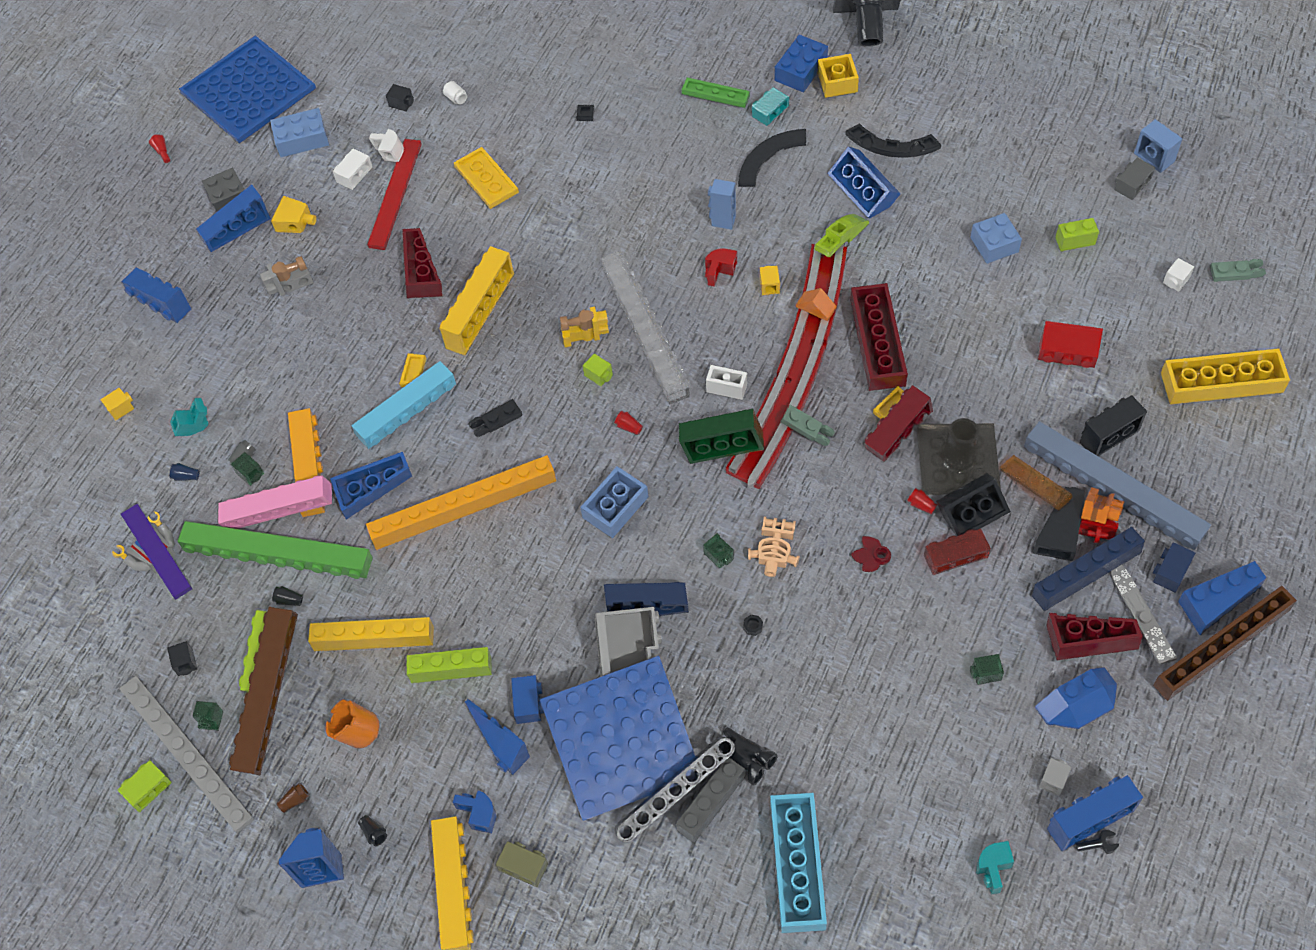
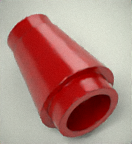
[614,411,643,435]
[907,488,937,514]

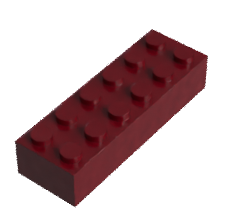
[850,283,908,391]

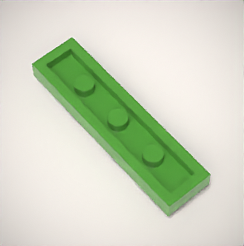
[682,77,750,108]

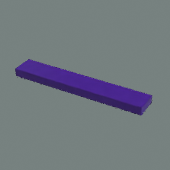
[121,504,192,600]

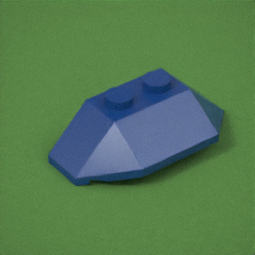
[1035,667,1117,729]

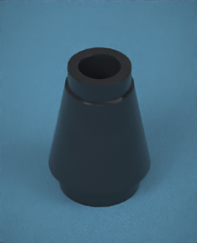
[272,586,303,606]
[358,815,387,846]

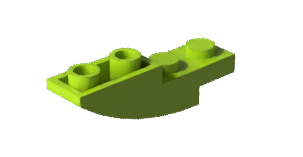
[815,214,869,257]

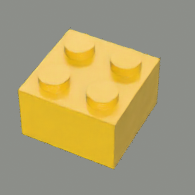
[817,54,859,98]

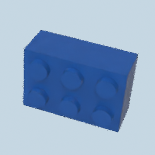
[775,34,828,93]

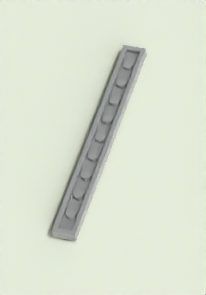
[119,676,254,834]

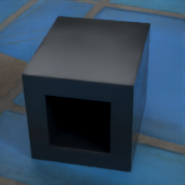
[386,84,414,112]
[167,641,197,676]

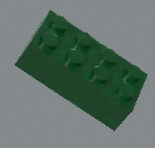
[679,409,764,464]

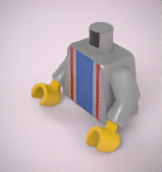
[112,511,175,572]

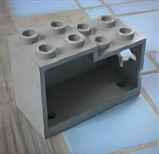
[594,607,662,677]

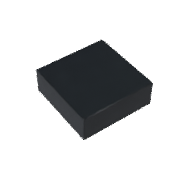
[576,105,595,121]

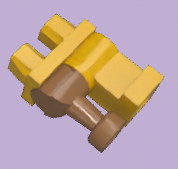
[560,307,609,347]

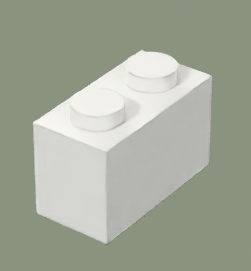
[333,149,372,190]
[706,365,747,400]

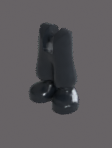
[716,727,778,786]

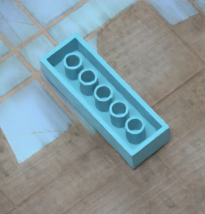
[770,793,827,933]

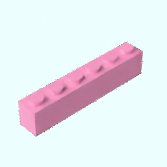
[218,476,332,529]

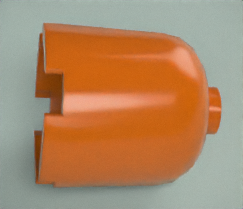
[326,699,380,749]

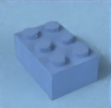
[270,108,329,157]
[580,466,649,539]

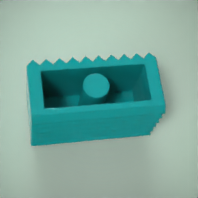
[752,87,789,126]

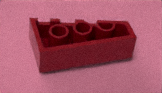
[865,385,933,462]
[1046,613,1143,660]

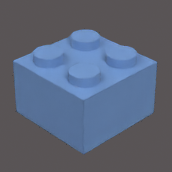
[1134,119,1182,173]
[970,213,1022,264]

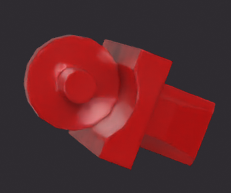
[1079,518,1119,543]

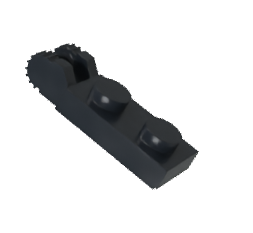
[468,399,522,437]

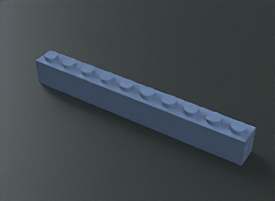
[1024,421,1211,551]

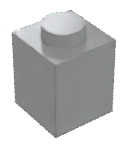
[1039,758,1071,796]

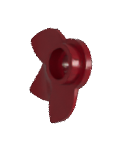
[851,536,891,572]

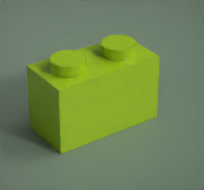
[1055,218,1099,251]
[117,760,172,813]

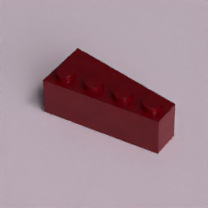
[402,228,442,298]

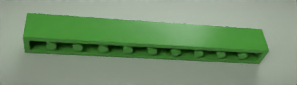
[177,521,373,579]

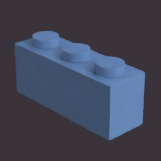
[708,179,736,230]

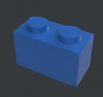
[511,675,544,724]

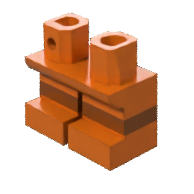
[1081,487,1124,524]

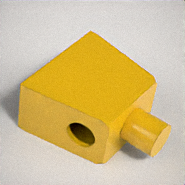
[271,196,316,233]

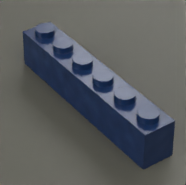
[1032,527,1145,611]

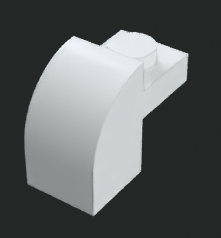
[369,129,404,162]

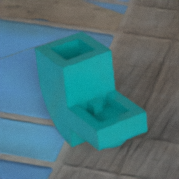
[170,398,209,437]
[976,841,1014,895]

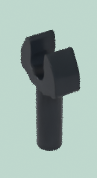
[1076,830,1119,854]

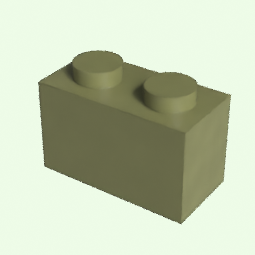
[496,841,548,887]

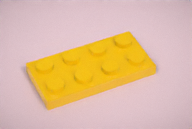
[454,147,519,209]

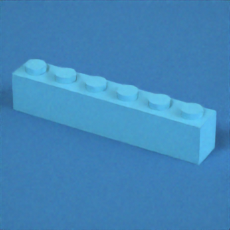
[351,361,456,449]

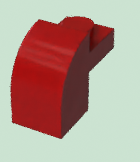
[705,248,738,287]

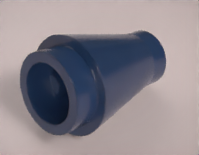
[170,463,200,481]

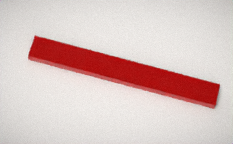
[367,139,422,250]

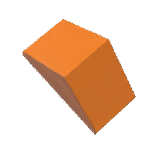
[796,288,837,321]

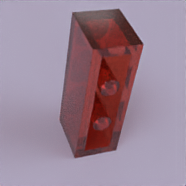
[924,529,991,575]

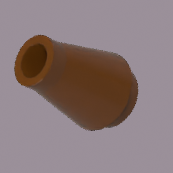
[276,783,310,813]

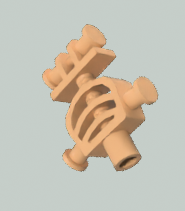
[748,516,800,577]

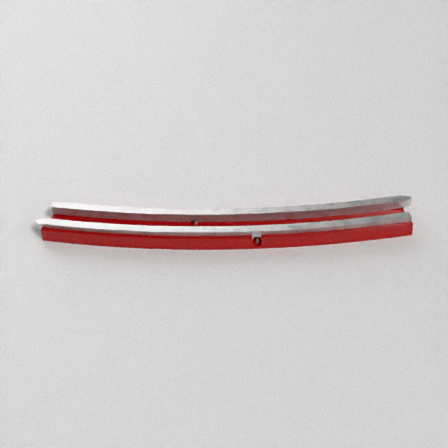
[726,237,847,489]

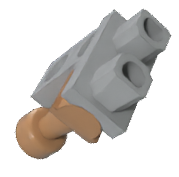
[260,256,314,296]

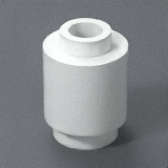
[443,81,467,105]

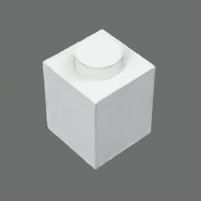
[1163,258,1194,292]

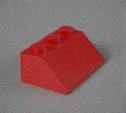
[1038,321,1103,368]

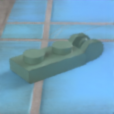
[1210,259,1266,282]
[781,404,835,446]

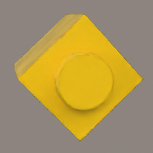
[760,266,780,295]
[100,388,134,421]

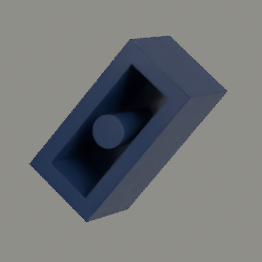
[1152,542,1196,593]

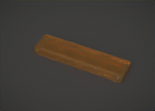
[1000,455,1072,510]

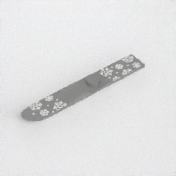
[1111,565,1177,665]

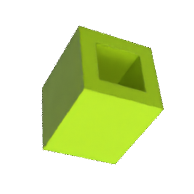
[583,353,613,386]

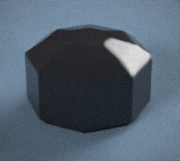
[743,615,763,636]

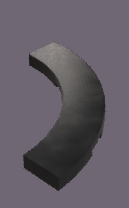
[845,123,941,158]
[738,129,806,187]

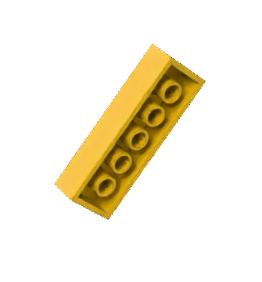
[440,246,514,355]
[1161,349,1290,404]

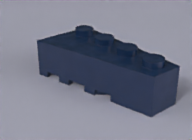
[604,582,689,616]

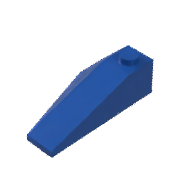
[465,699,530,775]

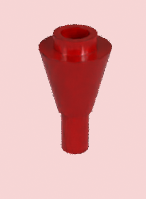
[149,134,170,163]

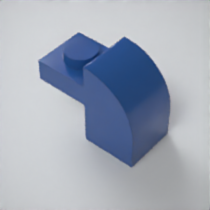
[453,791,496,834]

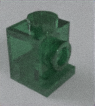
[703,533,734,569]
[193,701,223,731]

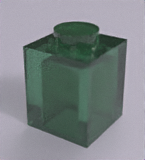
[231,452,264,486]
[970,654,1004,685]

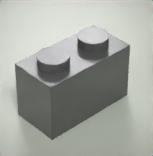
[1114,157,1155,200]

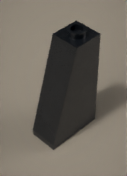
[1033,487,1085,561]

